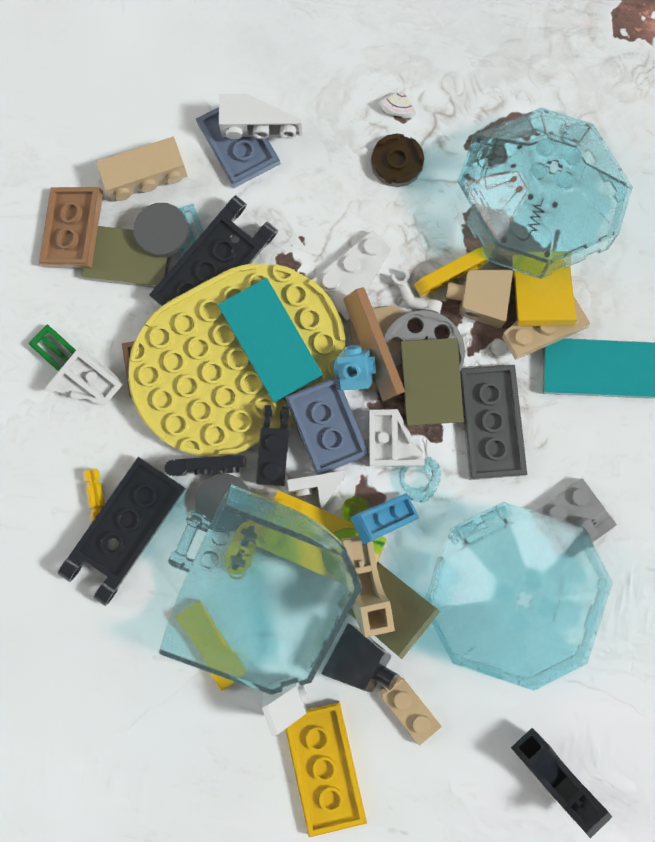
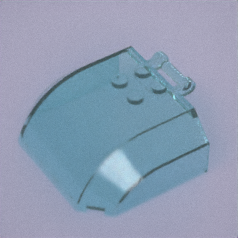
[159,484,362,695]

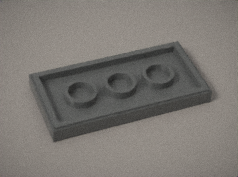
[460,365,528,480]

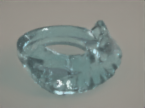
[398,457,441,503]

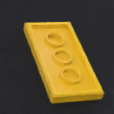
[285,701,367,838]

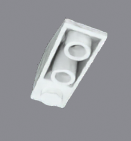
[219,93,302,140]

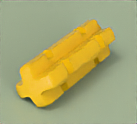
[83,468,105,522]

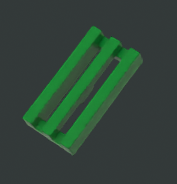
[28,324,76,372]

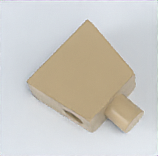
[445,270,513,328]

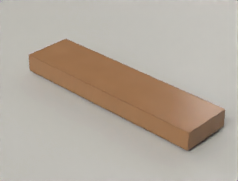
[343,287,405,402]

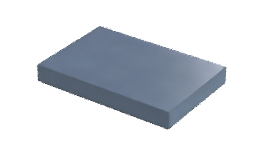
[196,107,280,188]
[285,377,369,475]

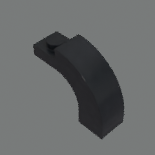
[511,727,612,839]

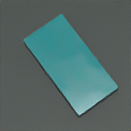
[218,278,323,403]
[543,339,655,399]

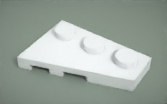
[313,230,391,323]

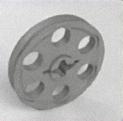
[384,310,465,385]

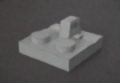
[535,478,617,558]

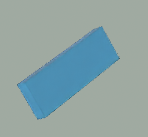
[350,493,419,545]

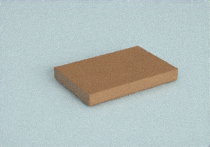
[39,187,103,268]

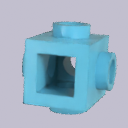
[334,345,376,391]

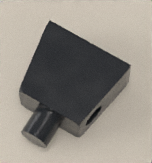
[321,623,398,693]

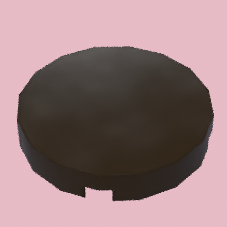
[371,133,425,187]

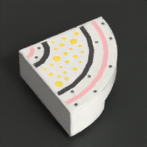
[380,90,416,118]

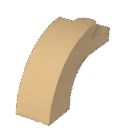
[341,535,395,637]

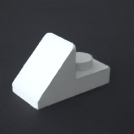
[287,471,345,510]

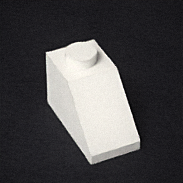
[262,677,309,736]

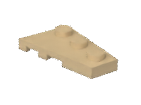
[502,297,591,360]

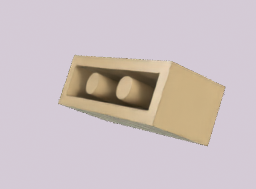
[96,136,188,201]

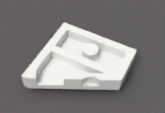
[44,347,124,405]
[369,409,425,467]

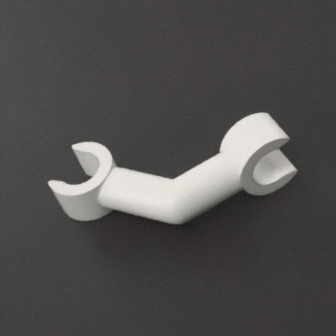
[392,268,442,314]

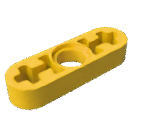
[414,247,490,298]

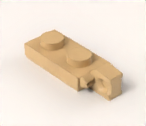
[378,674,442,746]

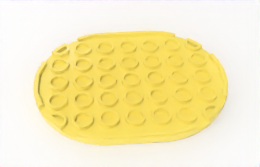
[128,263,345,457]

